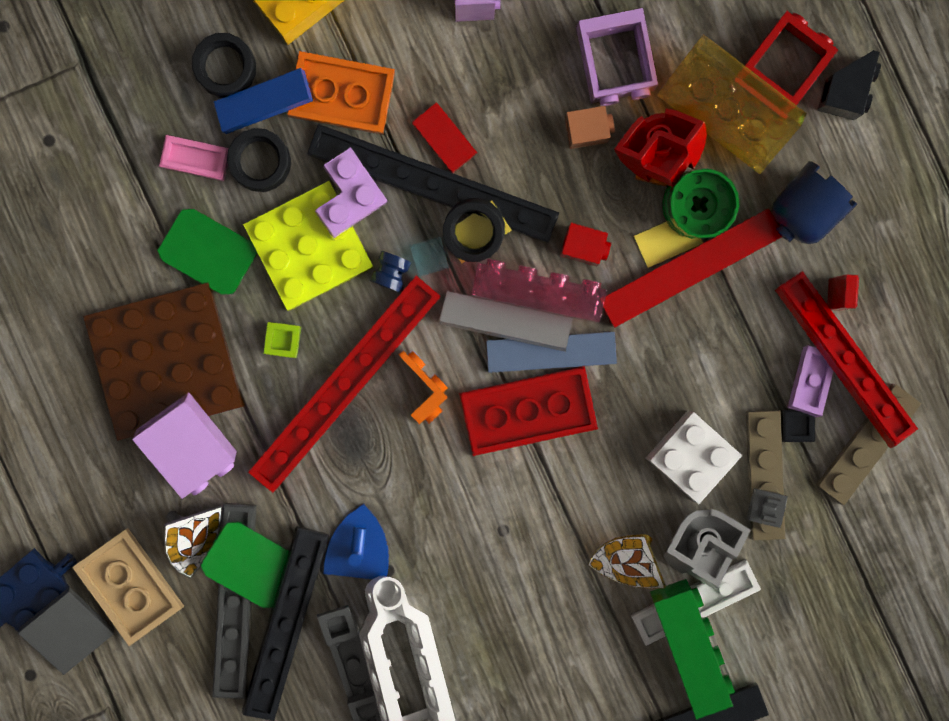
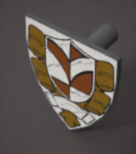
[163,506,222,578]

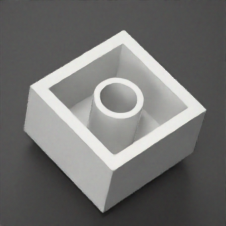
[645,411,742,504]

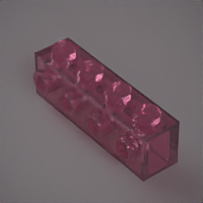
[471,259,607,324]

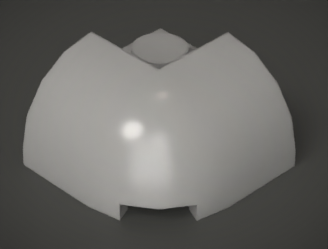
[663,509,751,589]

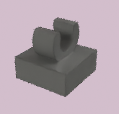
[747,488,788,528]

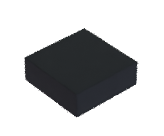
[780,410,815,442]

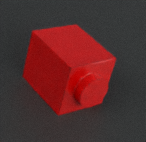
[560,223,611,267]

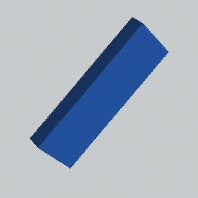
[214,68,313,134]

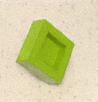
[263,322,301,358]

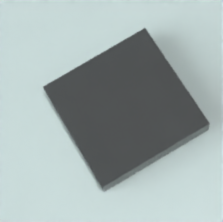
[18,587,114,675]

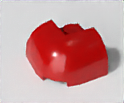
[614,108,707,187]

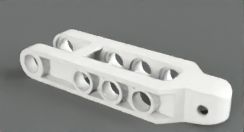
[359,576,455,721]

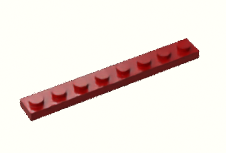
[248,275,441,493]

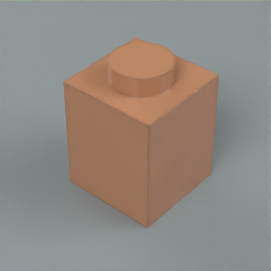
[565,106,615,149]

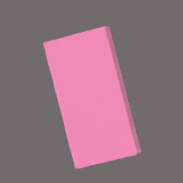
[159,135,229,181]

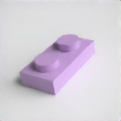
[787,345,834,417]

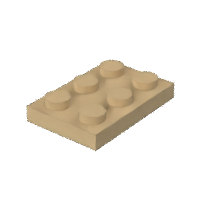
[72,528,184,646]

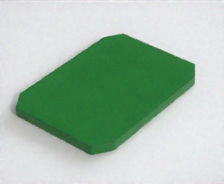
[157,209,258,295]
[200,521,289,608]

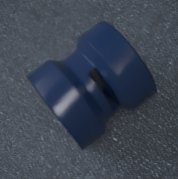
[370,251,411,293]

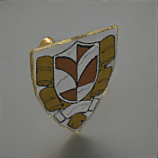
[588,534,666,589]

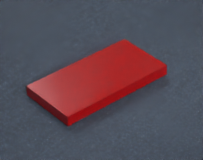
[459,366,598,456]

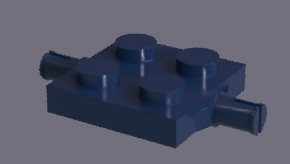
[0,548,77,641]

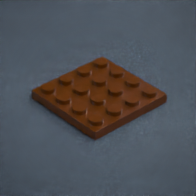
[83,283,244,441]

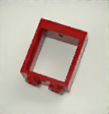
[734,11,838,117]

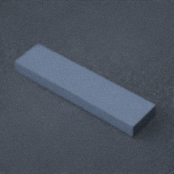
[486,332,617,373]

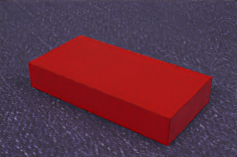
[412,102,477,173]
[827,274,859,311]

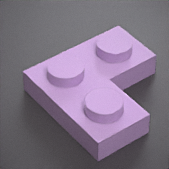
[315,147,388,239]

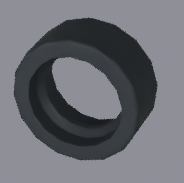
[192,33,256,98]
[227,128,291,192]
[443,198,505,262]

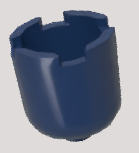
[772,161,857,244]

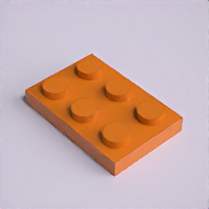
[287,51,395,135]

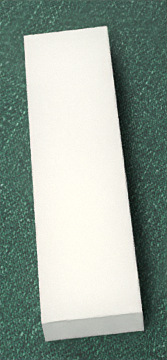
[631,560,761,646]

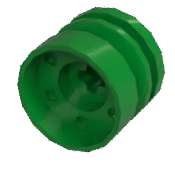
[662,169,739,239]

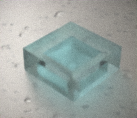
[410,237,450,277]

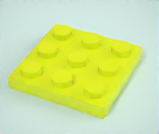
[243,181,374,311]

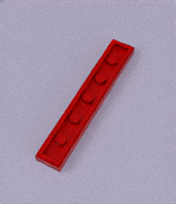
[598,208,782,328]
[775,271,918,448]

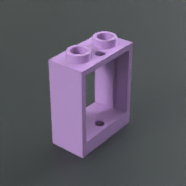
[576,8,658,106]

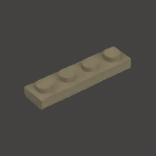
[816,384,922,505]
[746,410,786,540]

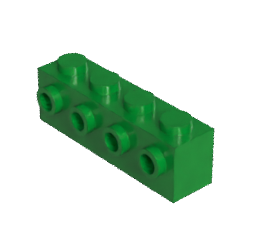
[650,579,735,719]

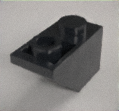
[817,50,881,120]

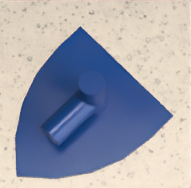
[323,504,389,579]

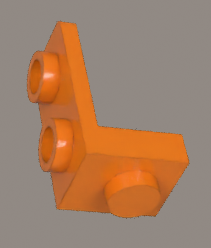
[398,350,448,424]

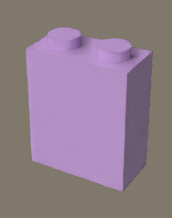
[132,392,237,499]

